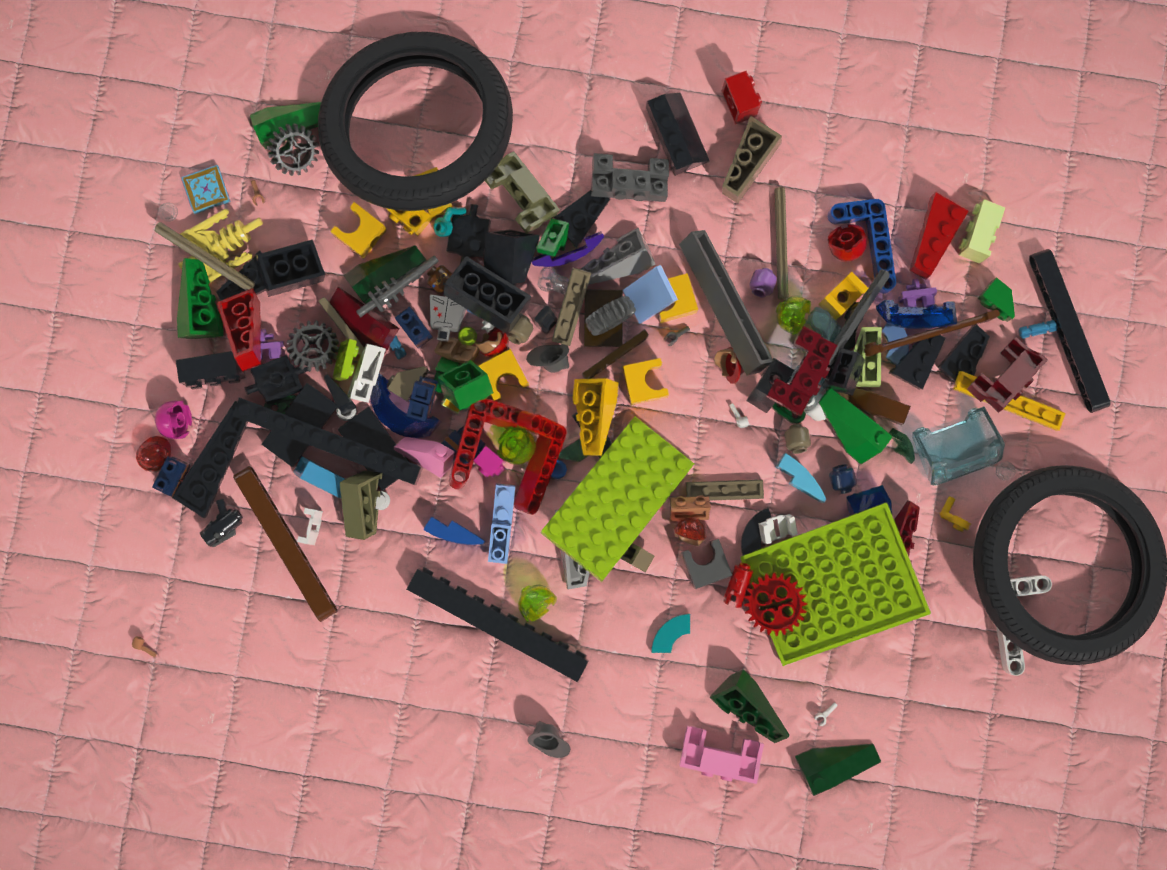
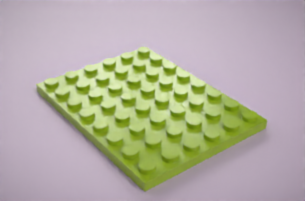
[740,502,931,666]

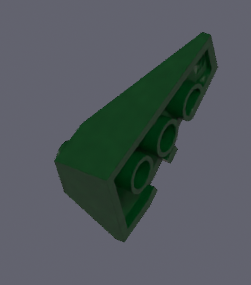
[343,245,427,304]
[710,669,789,743]
[795,743,881,796]

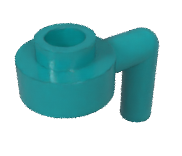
[434,207,466,237]

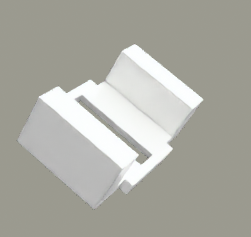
[297,508,323,545]
[758,514,798,544]

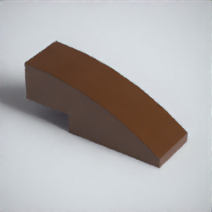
[847,388,911,425]

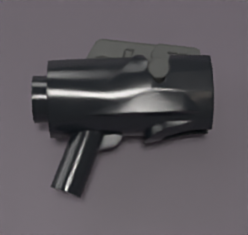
[200,499,243,547]

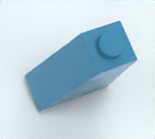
[293,456,345,499]

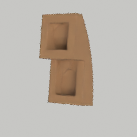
[434,337,479,364]

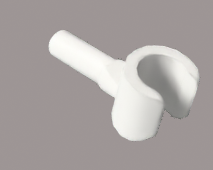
[729,403,749,428]
[814,702,838,726]

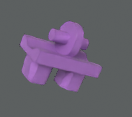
[898,279,937,311]
[261,329,284,359]

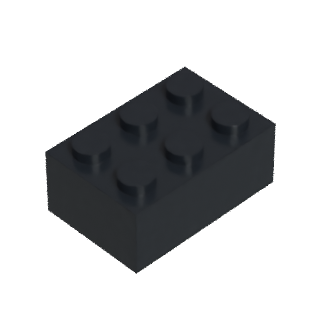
[256,239,325,297]
[176,351,246,390]

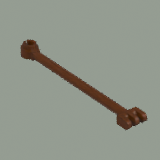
[864,310,1000,357]

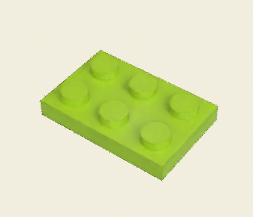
[332,339,359,381]

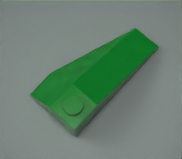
[250,102,321,150]
[177,258,224,339]
[818,388,892,464]

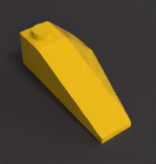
[573,378,619,456]

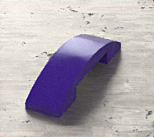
[532,231,604,267]

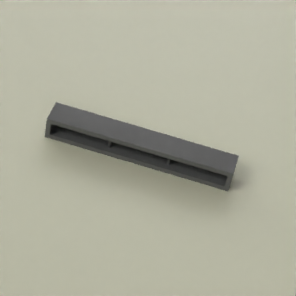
[679,230,774,376]

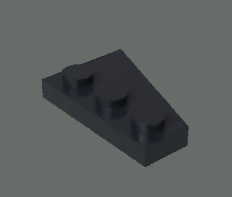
[554,190,610,249]
[216,250,266,301]
[937,324,990,383]
[889,330,945,390]

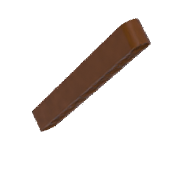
[233,466,338,622]

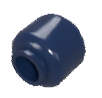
[829,464,857,494]

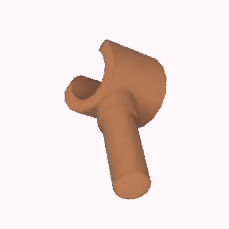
[251,180,265,206]
[132,636,157,658]

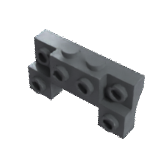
[591,153,669,202]

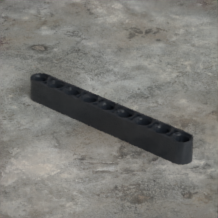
[1029,249,1111,413]

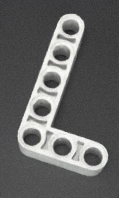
[996,575,1052,676]

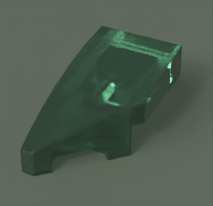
[889,428,915,464]
[558,439,588,462]

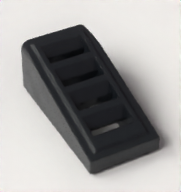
[534,305,557,334]
[324,374,356,414]

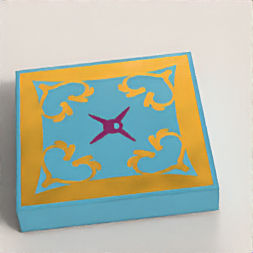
[181,165,231,214]

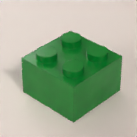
[437,360,494,410]

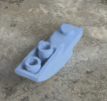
[488,483,516,564]

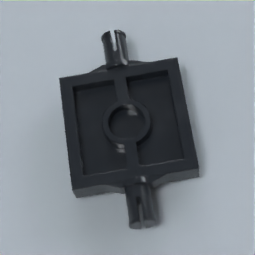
[446,204,491,264]
[244,355,308,404]

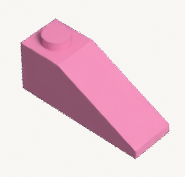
[394,436,455,478]

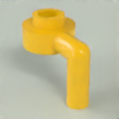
[940,496,972,532]

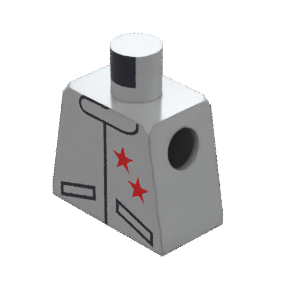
[430,295,466,341]

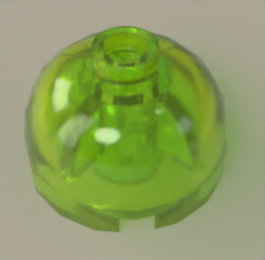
[776,296,811,335]
[497,425,536,465]
[518,584,557,622]

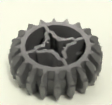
[267,123,319,176]
[585,296,636,335]
[287,320,339,372]

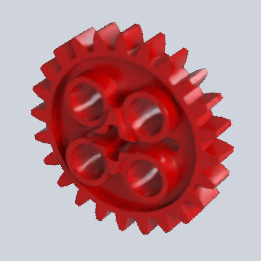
[744,572,808,636]

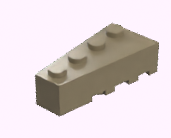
[722,116,782,204]

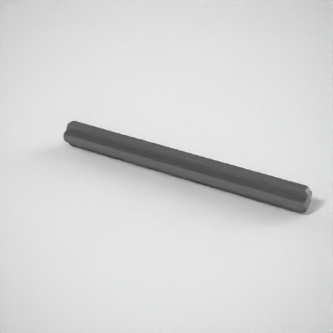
[828,269,890,366]

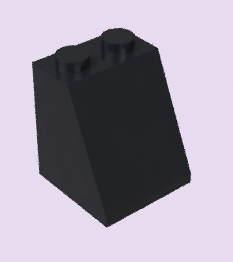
[484,230,540,286]

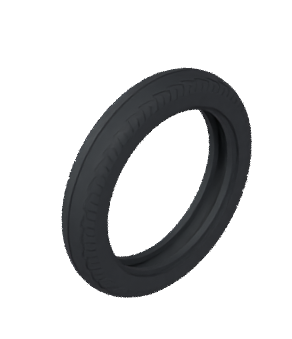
[318,32,513,211]
[973,465,1167,665]

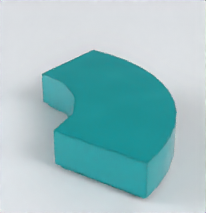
[651,614,690,653]

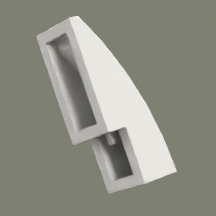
[347,343,386,403]

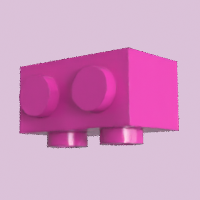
[474,446,505,478]

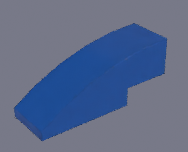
[423,517,486,545]

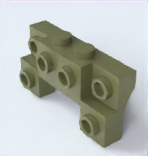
[485,151,560,234]

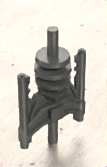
[356,255,439,318]

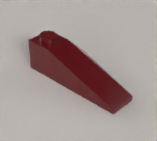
[329,287,400,355]
[894,500,920,563]

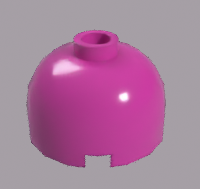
[155,401,192,439]

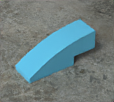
[776,453,826,503]

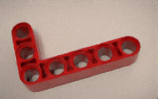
[449,398,523,489]
[514,410,567,515]

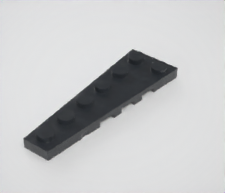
[172,401,248,518]

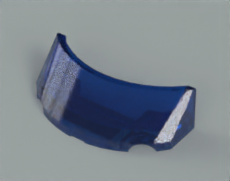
[876,300,957,329]
[370,373,441,438]

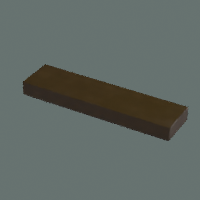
[582,329,649,379]

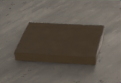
[584,289,623,347]

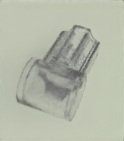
[537,267,569,295]

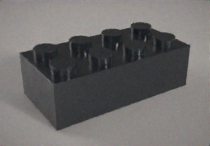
[443,256,531,334]

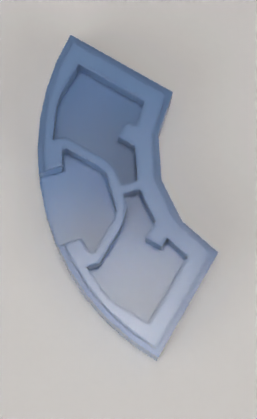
[882,316,909,366]

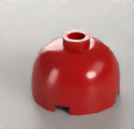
[828,224,867,261]

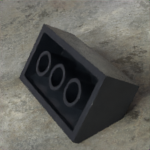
[646,93,710,176]

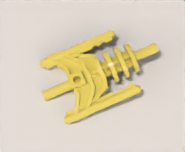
[178,209,263,283]

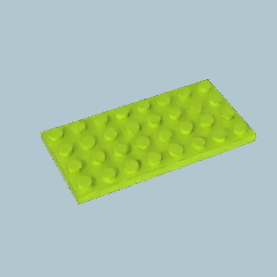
[540,416,695,582]

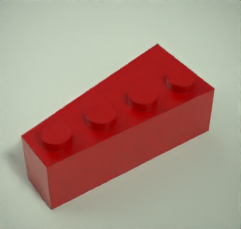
[909,192,969,280]
[217,288,261,371]

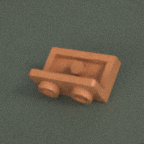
[670,496,711,521]

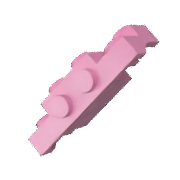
[679,725,764,784]

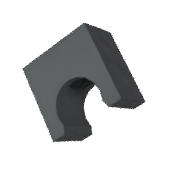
[681,539,732,589]

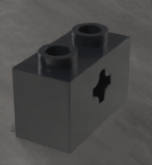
[828,348,865,396]

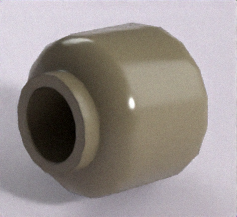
[506,315,534,345]
[784,424,811,454]

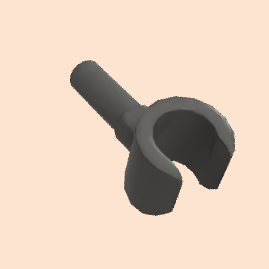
[664,326,690,346]

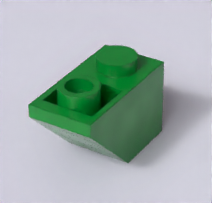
[978,278,1015,322]

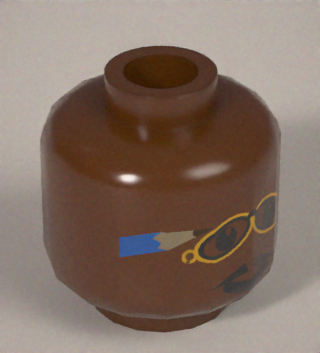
[427,265,452,293]

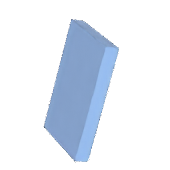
[623,265,678,324]

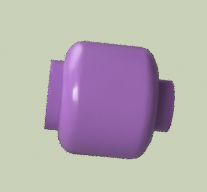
[749,268,777,298]

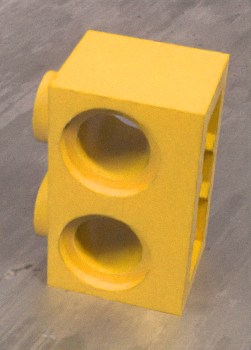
[387,209,432,236]

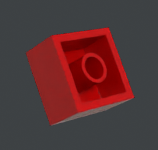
[721,70,762,125]

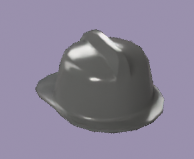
[526,344,569,373]
[528,721,571,758]

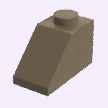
[387,366,429,403]
[620,543,655,573]

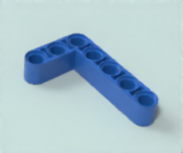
[827,199,896,294]

